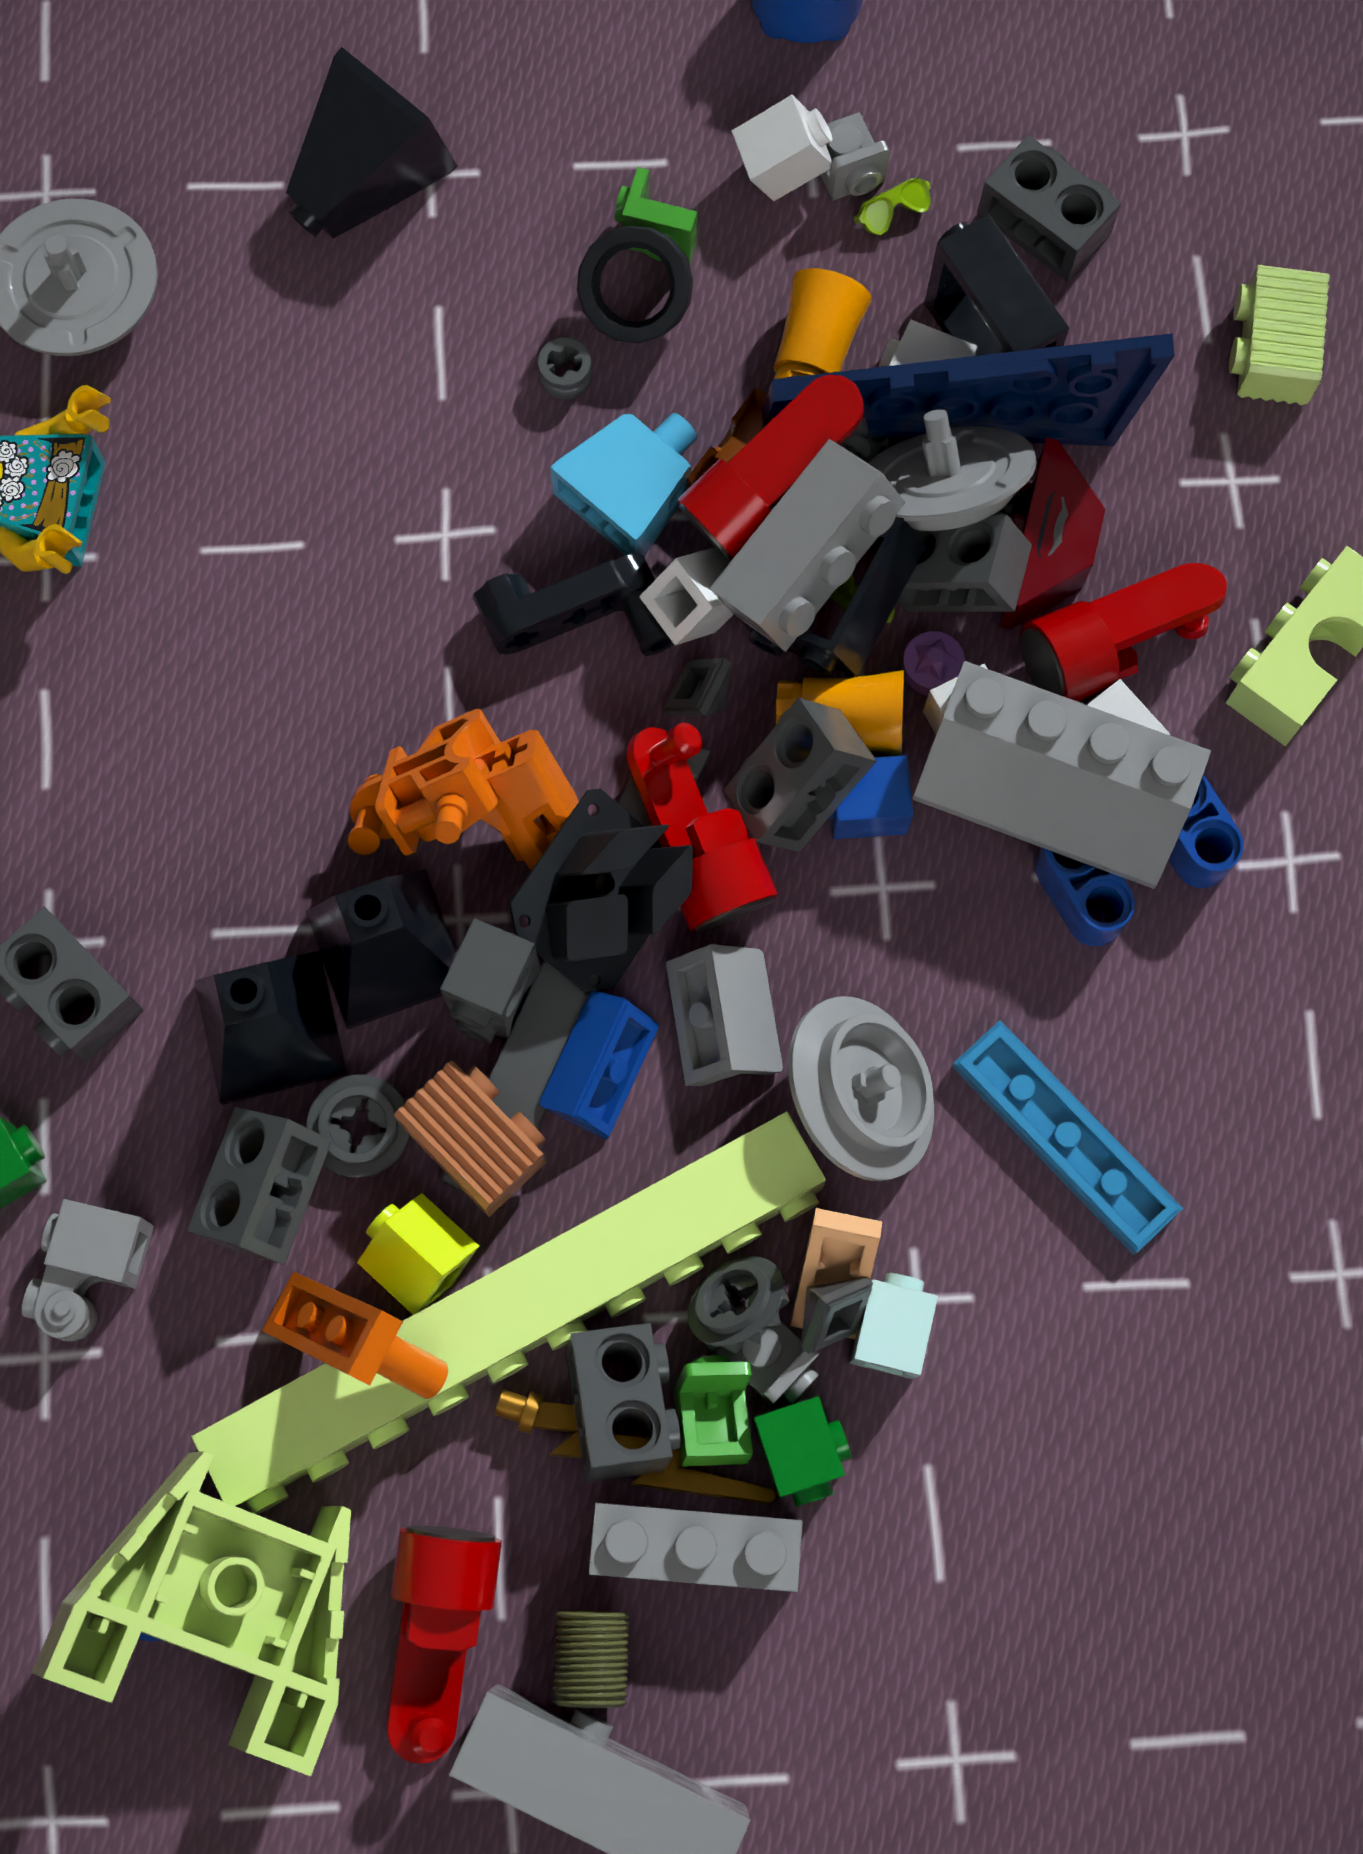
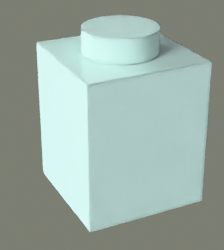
[849,1273,938,1380]

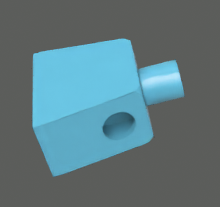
[550,413,697,556]

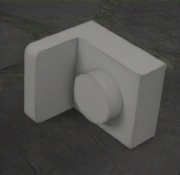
[820,112,890,201]
[715,1321,820,1407]

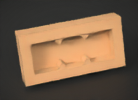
[791,1208,882,1340]

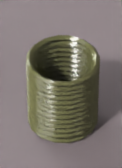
[552,1610,630,1708]

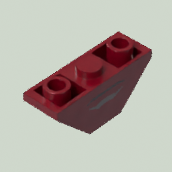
[999,438,1106,629]

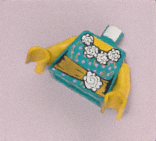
[0,385,111,574]

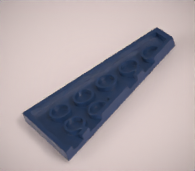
[762,333,1175,446]

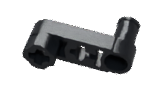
[473,553,674,656]

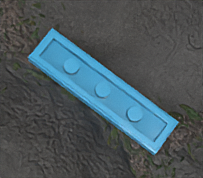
[952,1020,1183,1255]

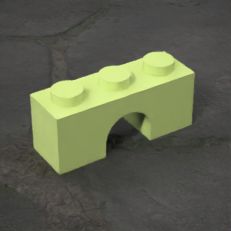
[1226,546,1363,747]

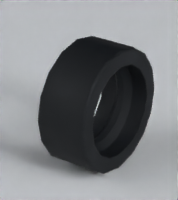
[577,225,693,344]

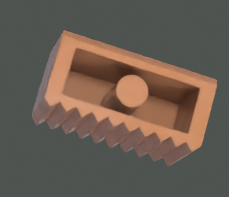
[394,1060,546,1217]

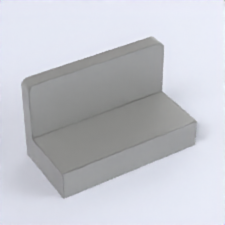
[666,944,783,1086]

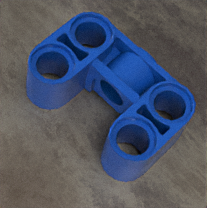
[1035,775,1244,947]

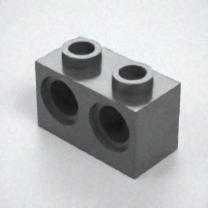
[977,135,1121,282]
[897,512,1032,612]
[723,697,876,852]
[0,906,143,1062]
[441,918,540,1044]
[187,1107,332,1265]
[565,1323,680,1483]

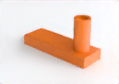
[262,1271,448,1399]

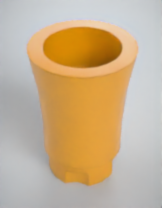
[774,268,872,379]
[776,670,904,756]

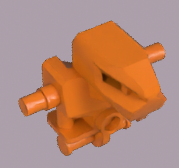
[348,709,579,870]

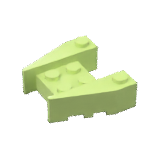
[32,1451,351,1776]

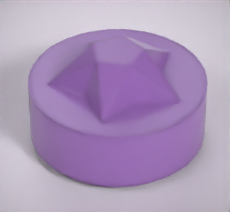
[901,631,965,696]

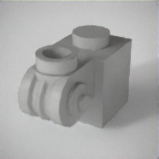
[22,1199,154,1342]

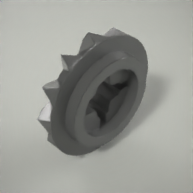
[306,1075,411,1179]
[688,1256,790,1354]

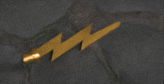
[494,1389,775,1504]

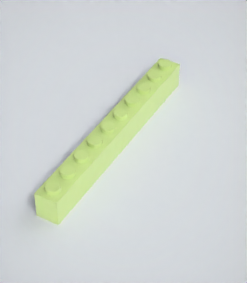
[191,1111,826,1515]

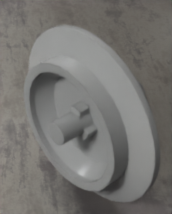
[0,199,158,356]
[868,410,1037,531]
[788,996,934,1181]

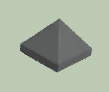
[663,658,732,716]
[801,1277,873,1354]

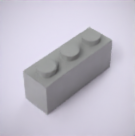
[709,439,905,652]
[589,1503,803,1592]

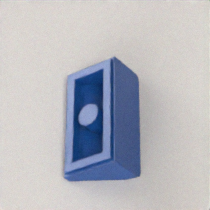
[540,991,659,1140]

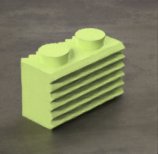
[1229,265,1330,406]

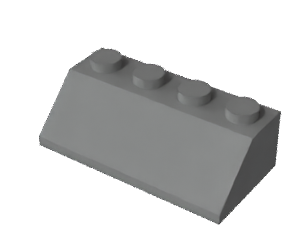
[912,661,1211,889]

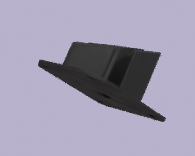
[509,788,693,992]

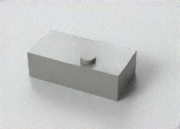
[449,1684,751,1854]

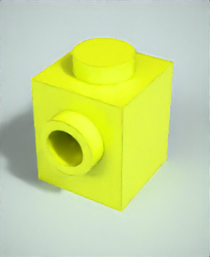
[357,1193,479,1315]

